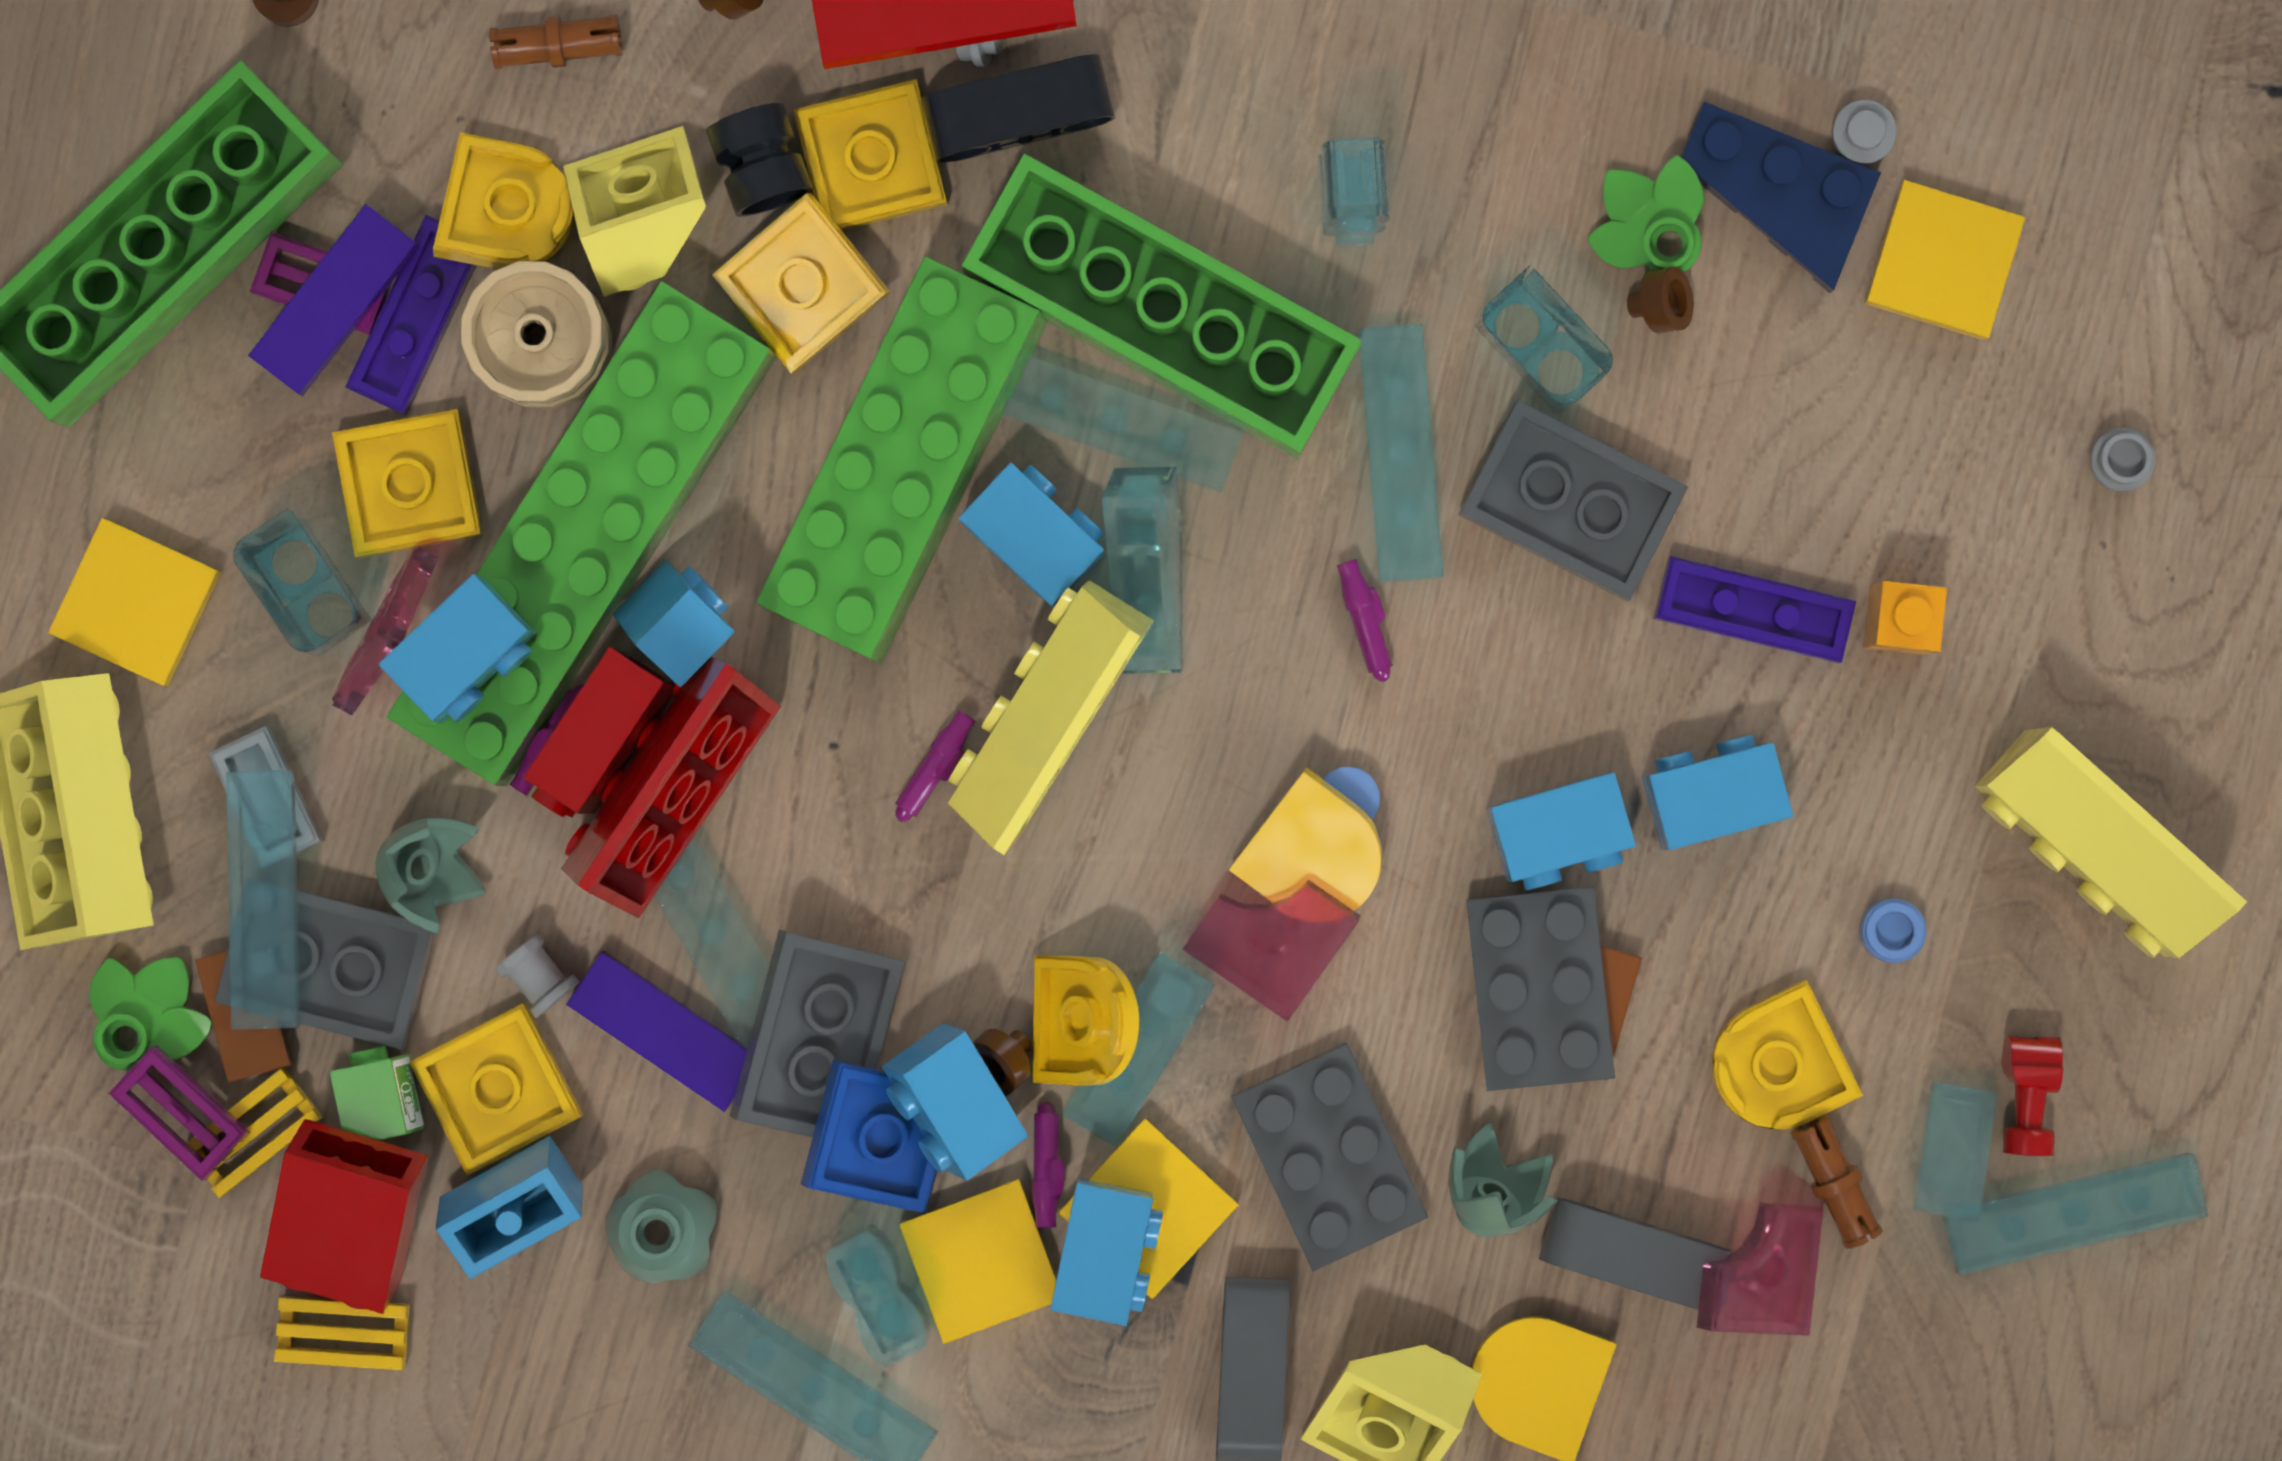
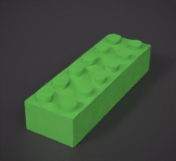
[0,60,344,428]
[961,153,1363,460]
[756,256,1047,665]

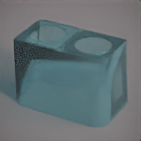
[1475,266,1613,415]
[233,508,372,657]

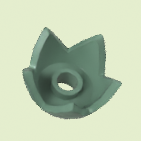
[375,818,486,934]
[1448,1123,1558,1238]
[605,1168,717,1284]

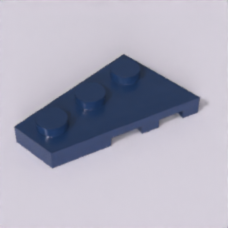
[1680,102,1881,293]

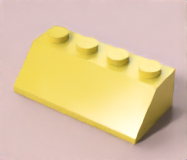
[948,580,1154,855]
[0,673,154,951]
[1974,727,2247,958]

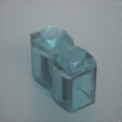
[1318,137,1390,246]
[826,1224,930,1368]

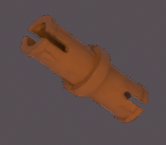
[489,14,622,69]
[1790,1115,1883,1249]

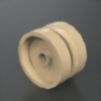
[461,261,612,410]

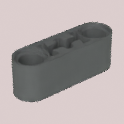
[1538,1197,1735,1314]
[1216,1276,1290,1461]

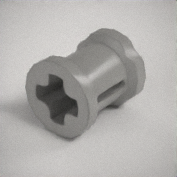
[495,933,580,1019]

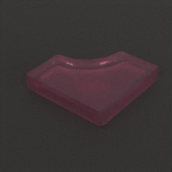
[332,546,439,715]
[1183,880,1361,1022]
[1696,1202,1824,1336]

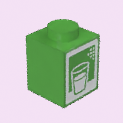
[330,1046,425,1140]

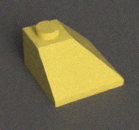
[563,126,706,297]
[1300,1344,1482,1461]

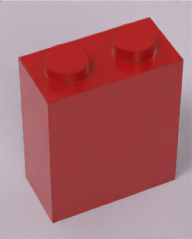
[523,647,675,818]
[260,1119,429,1314]

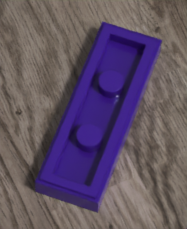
[248,204,420,397]
[345,215,477,416]
[1653,556,1856,664]
[566,951,747,1112]

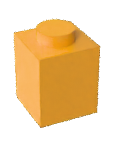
[1863,581,1947,655]

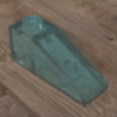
[1102,467,1183,674]
[1062,950,1215,1147]

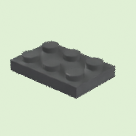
[1458,400,1688,602]
[215,878,435,1049]
[1466,887,1616,1091]
[730,929,905,1137]
[1231,1042,1429,1272]

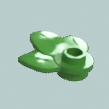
[1587,156,1704,272]
[89,957,213,1070]

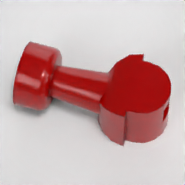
[2001,1035,2064,1156]

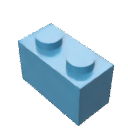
[958,462,1105,609]
[612,560,735,688]
[378,574,537,723]
[1642,734,1794,850]
[1486,772,1636,890]
[881,1023,1029,1181]
[436,1136,583,1279]
[1050,1178,1163,1326]

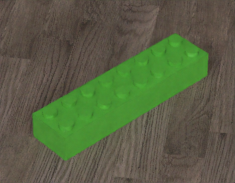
[386,281,777,787]

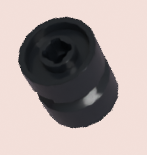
[706,103,814,217]

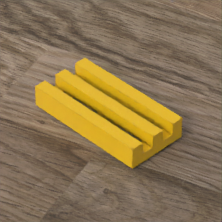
[187,1068,324,1198]
[274,1295,410,1370]

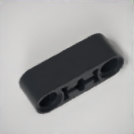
[921,54,1115,163]

